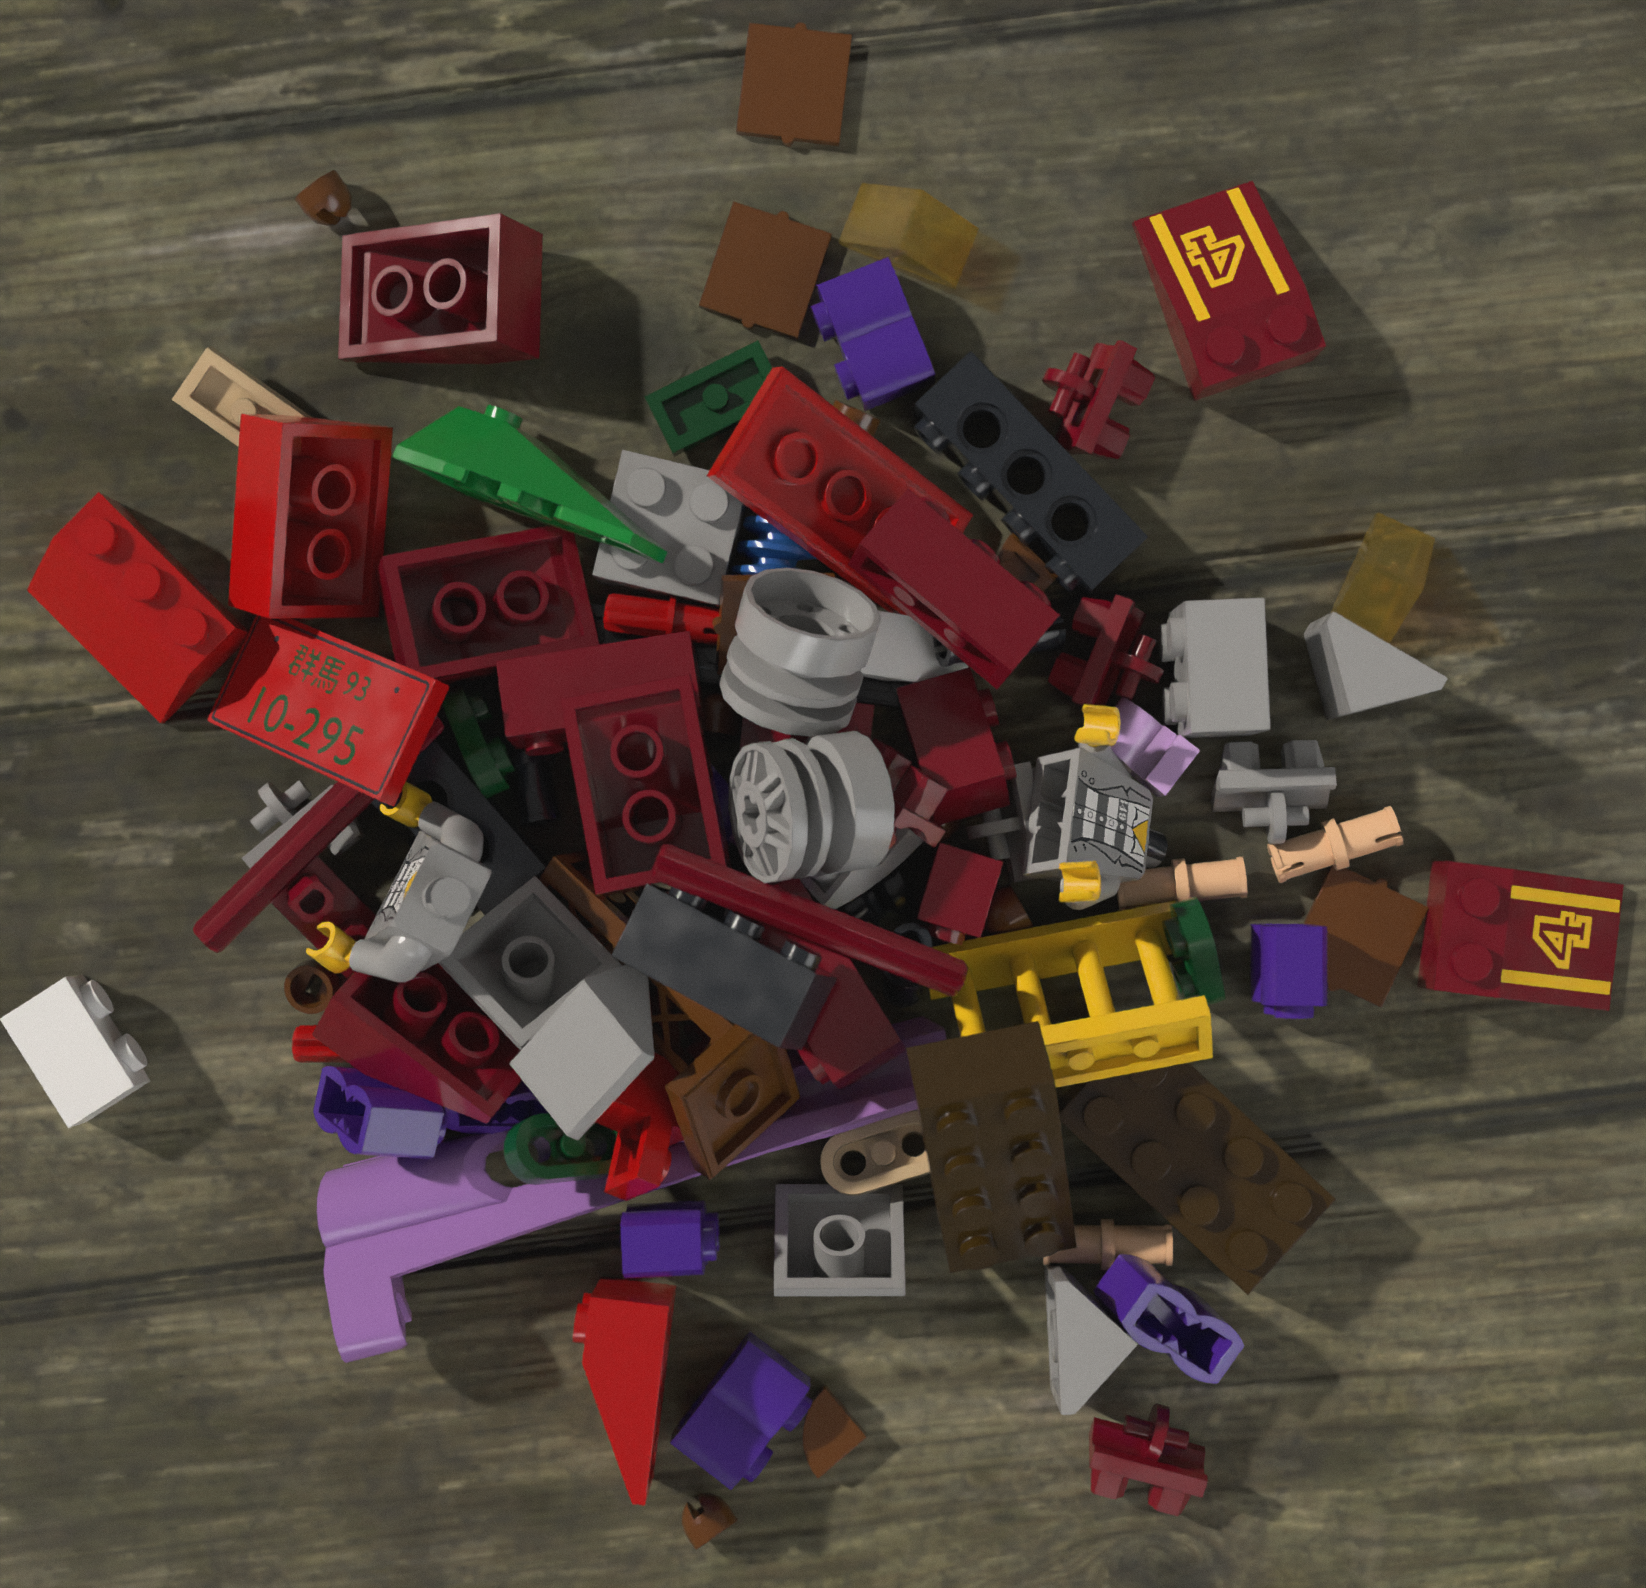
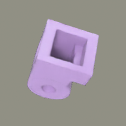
[1111,697,1200,797]

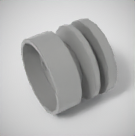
[719,568,881,737]
[728,731,894,883]

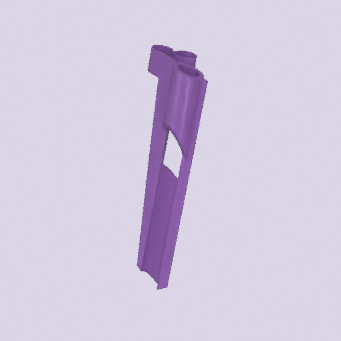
[317,1016,947,1363]

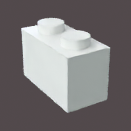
[0,975,150,1128]

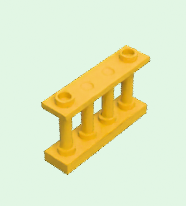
[929,901,1213,1088]

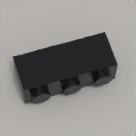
[611,884,837,1050]

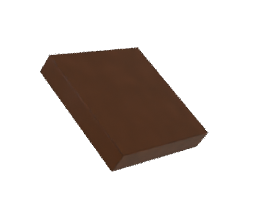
[665,1024,801,1180]

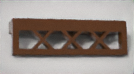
[539,850,735,1073]

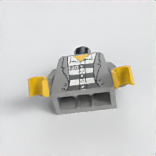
[1022,704,1168,910]
[306,782,492,982]

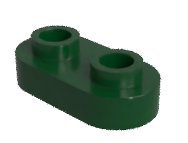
[442,681,516,799]
[1162,896,1226,1005]
[504,1113,618,1185]

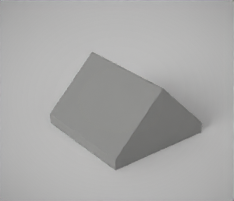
[1304,611,1448,720]
[438,876,621,1050]
[509,964,654,1140]
[774,1184,905,1296]
[1044,1263,1138,1415]

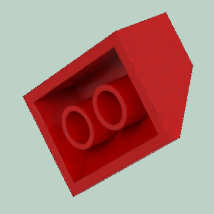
[228,413,393,619]
[27,492,249,724]

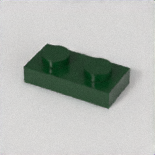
[644,340,772,457]

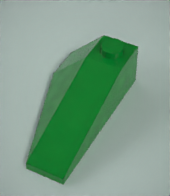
[392,405,668,564]

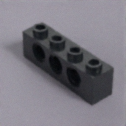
[913,351,1148,596]
[371,736,549,917]

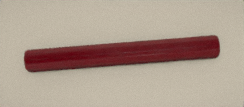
[193,715,444,953]
[652,844,968,997]

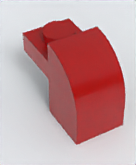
[595,1052,684,1201]

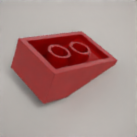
[573,1276,677,1506]

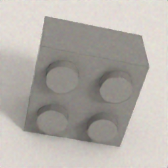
[592,450,747,608]
[1158,598,1270,739]

